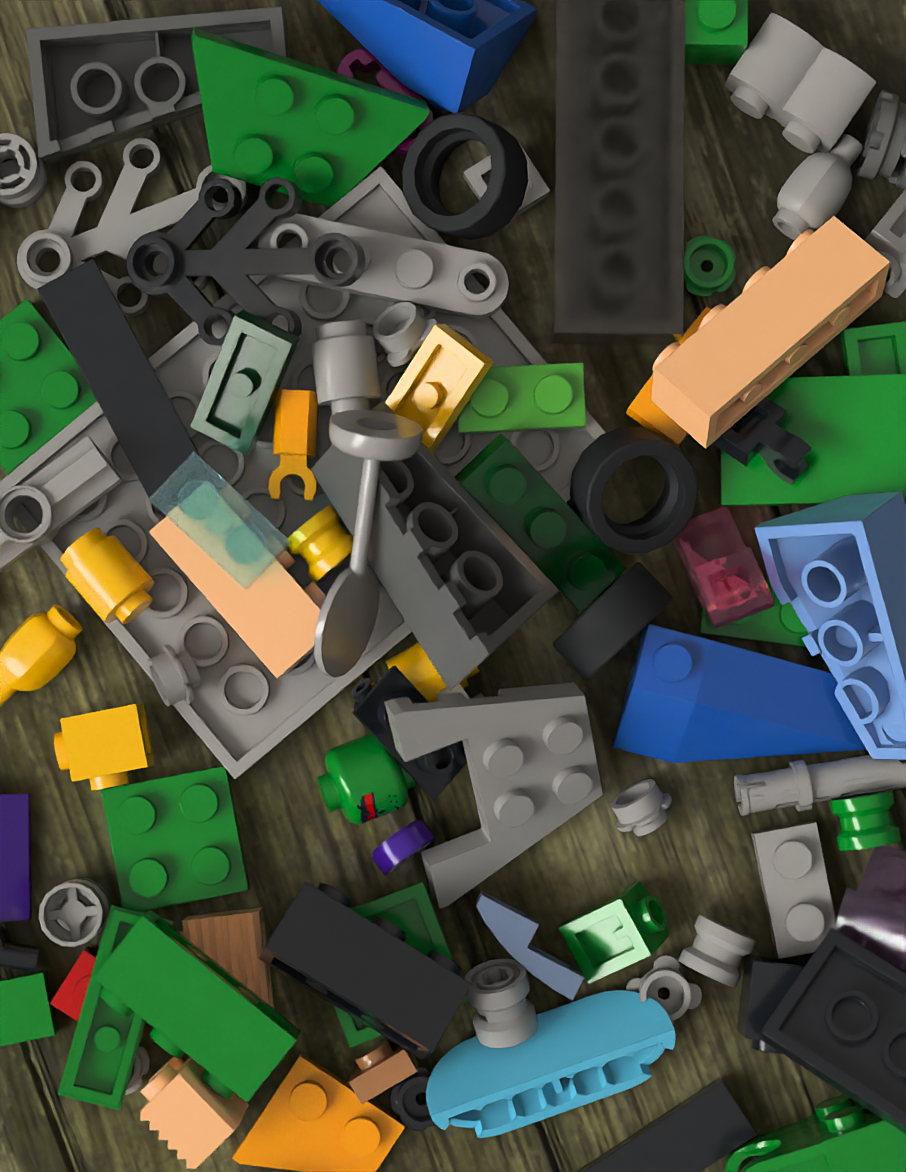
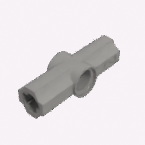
[0,435,123,573]

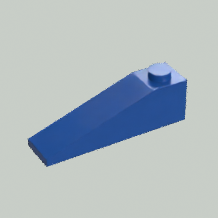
[612,624,867,763]

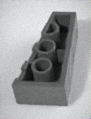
[311,401,559,691]

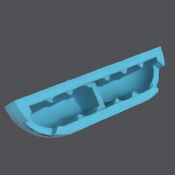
[426,990,676,1138]

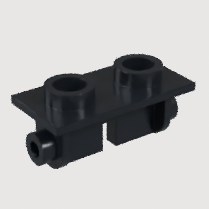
[351,666,467,800]

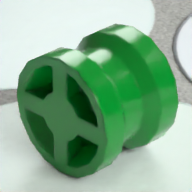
[830,790,902,851]

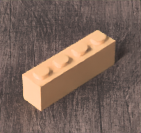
[651,216,890,449]

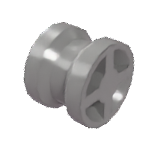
[678,914,757,988]

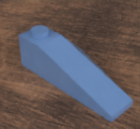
[754,491,906,760]

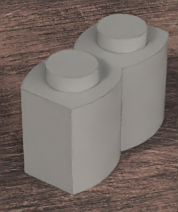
[724,12,876,154]

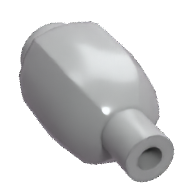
[772,134,863,240]

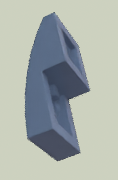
[475,890,585,1000]

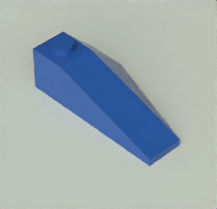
[317,0,538,113]

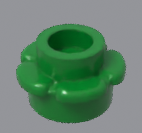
[675,235,736,297]

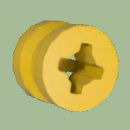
[283,504,354,584]

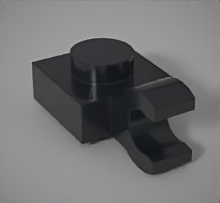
[713,397,812,485]

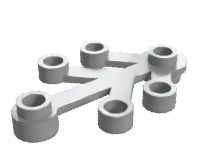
[17,138,248,317]

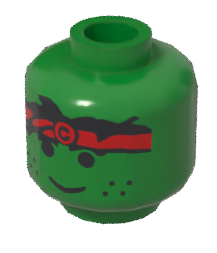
[316,733,415,824]

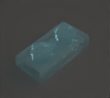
[149,451,292,590]

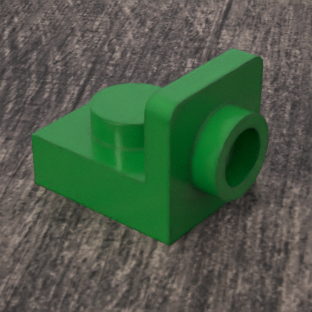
[558,881,669,984]

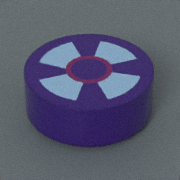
[371,820,435,876]

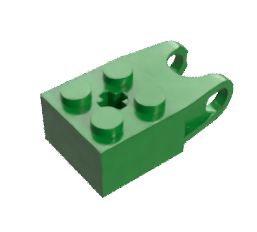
[724,1095,906,1172]

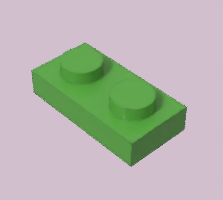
[458,363,586,435]

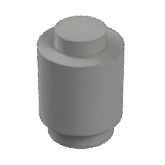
[311,320,382,416]

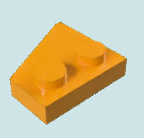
[232,1052,406,1172]

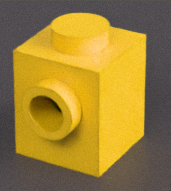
[54,703,155,791]

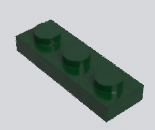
[455,433,626,612]

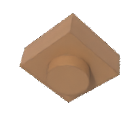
[349,1039,418,1104]

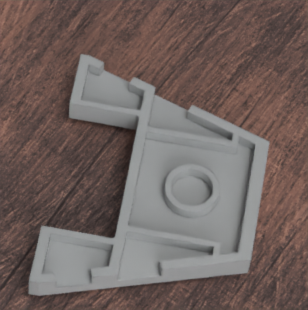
[385,682,603,909]

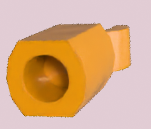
[268,389,318,502]

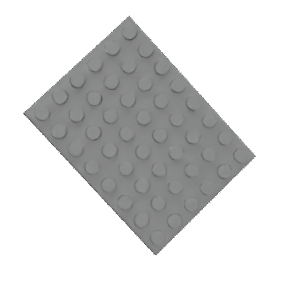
[0,166,606,779]

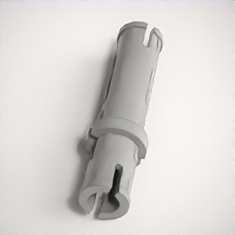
[734,755,906,816]

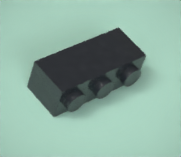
[258,881,472,1060]

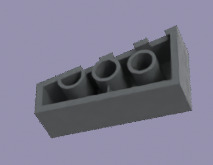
[26,6,290,164]

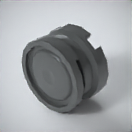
[856,89,906,189]

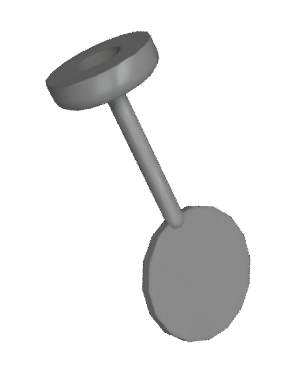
[314,410,423,678]

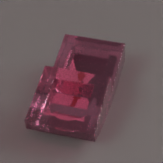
[671,505,775,629]

